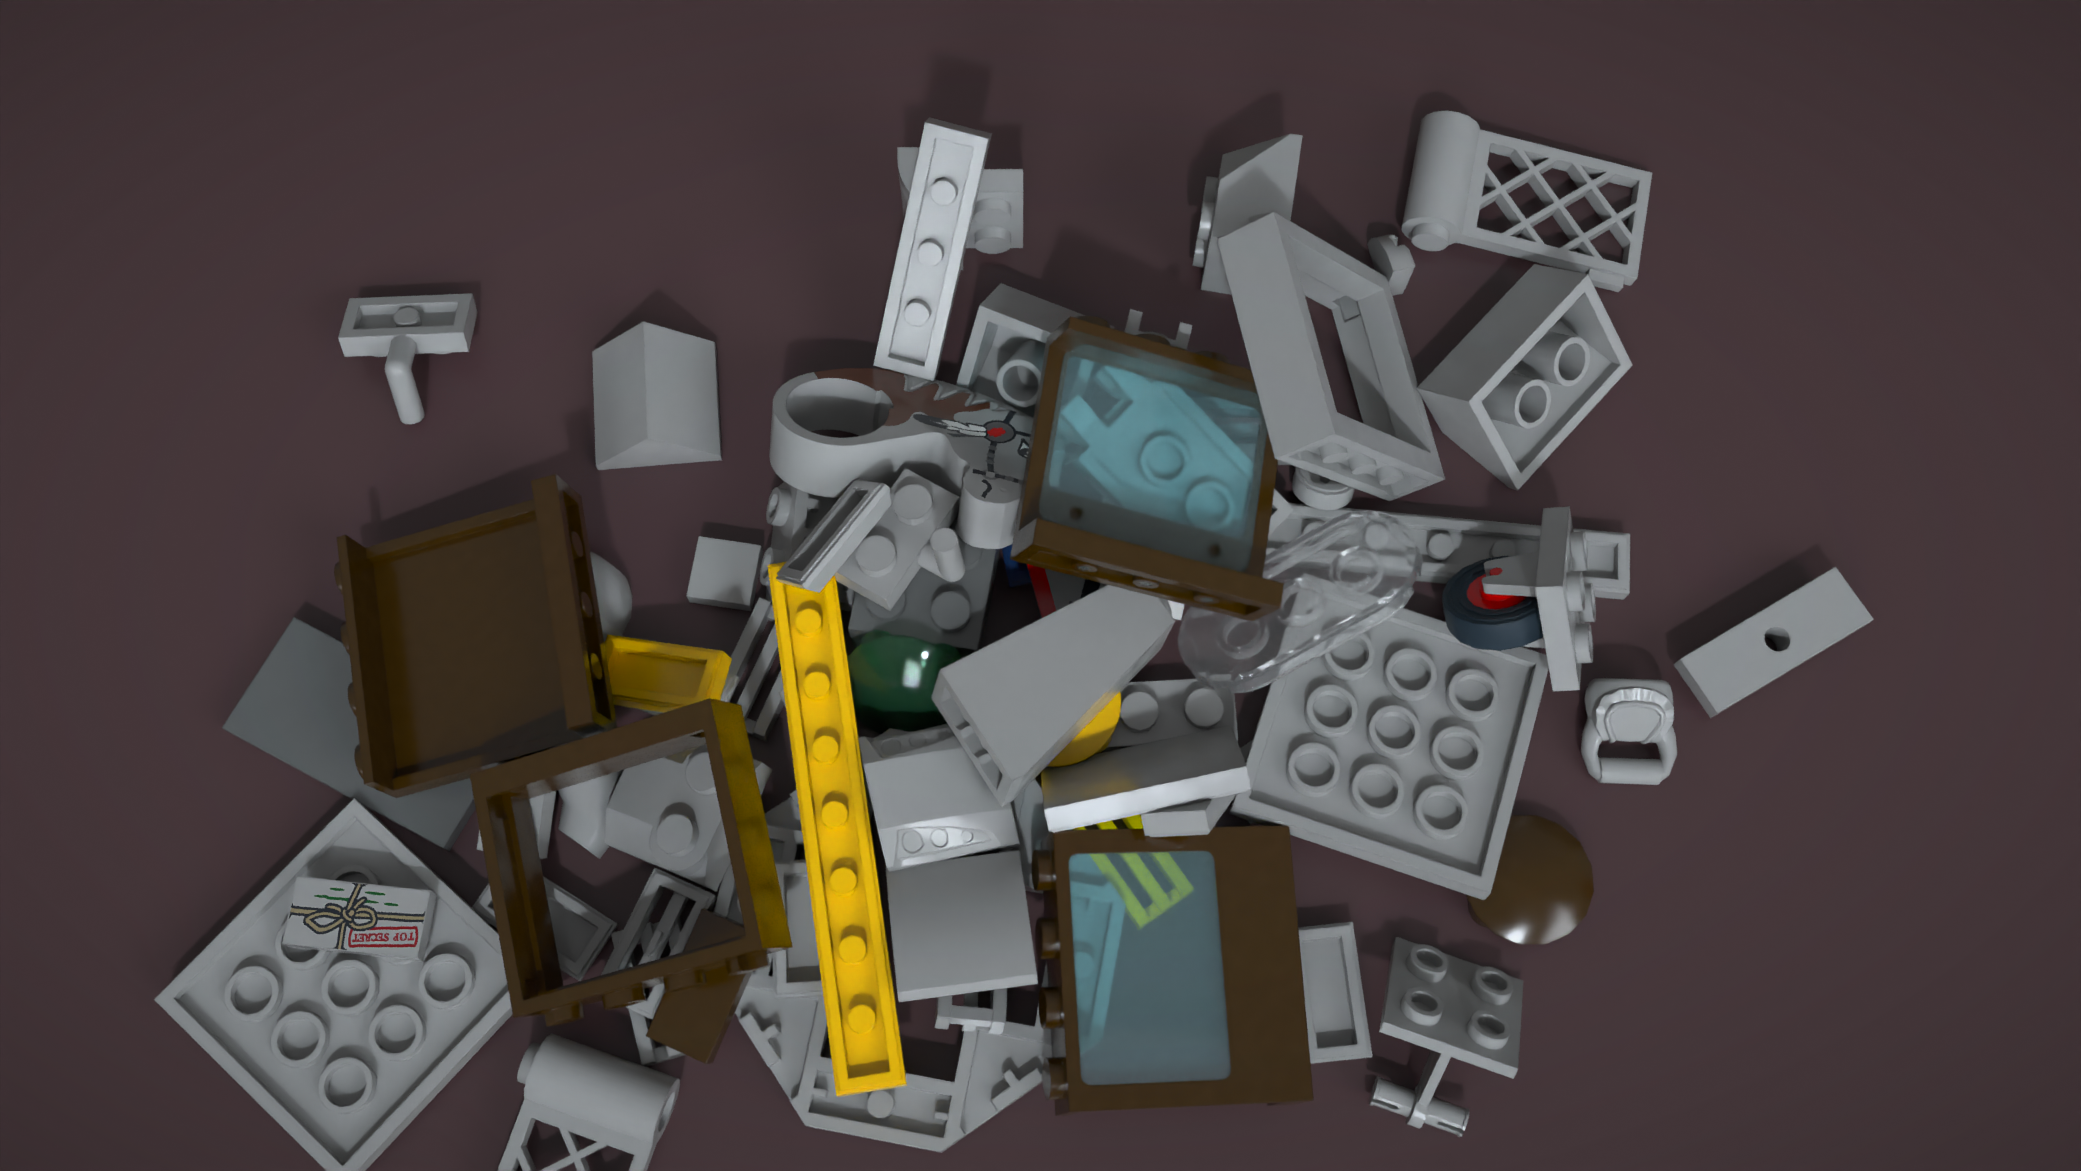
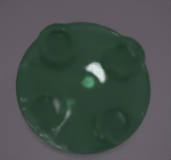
[847,630,962,734]

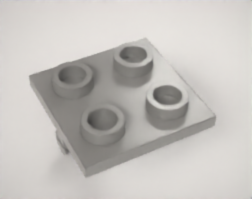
[1369,937,1523,1137]

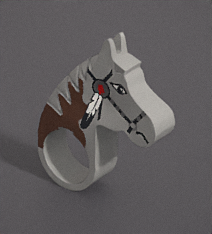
[769,368,1081,549]

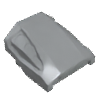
[858,724,1020,872]

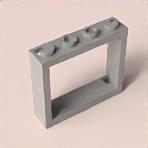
[1217,212,1445,501]

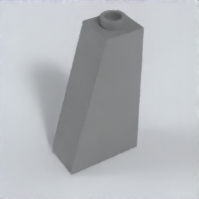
[931,585,1175,807]

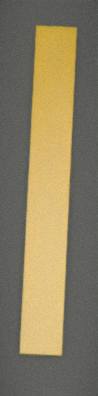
[768,562,907,1097]

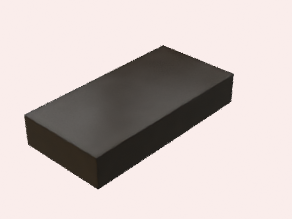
[646,908,752,1064]

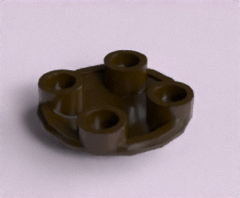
[1465,815,1594,945]

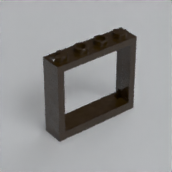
[470,698,793,1027]

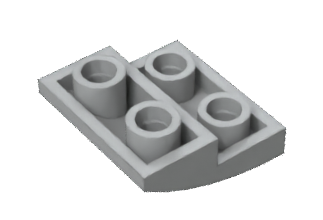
[886,850,1038,1002]

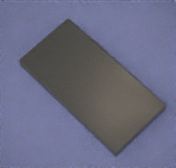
[222,617,476,852]

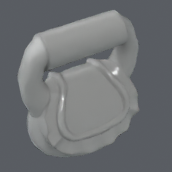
[1581,678,1677,785]

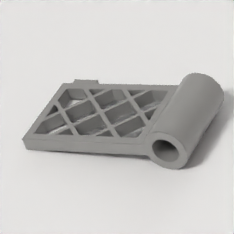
[1401,111,1652,292]
[497,1033,680,1171]

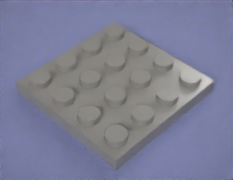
[1229,576,1549,900]
[154,798,513,1171]

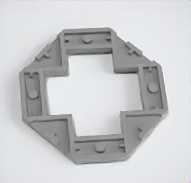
[714,728,1125,1153]

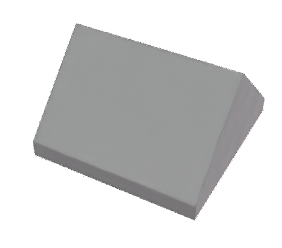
[592,321,722,470]

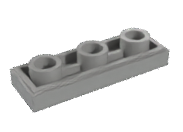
[1674,567,1874,718]

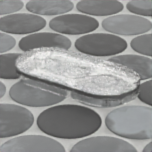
[1178,510,1423,693]

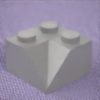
[1192,134,1303,295]

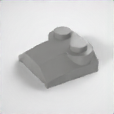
[604,744,773,891]

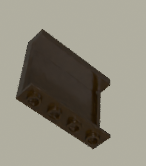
[334,474,617,798]

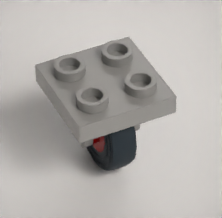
[1442,506,1596,691]

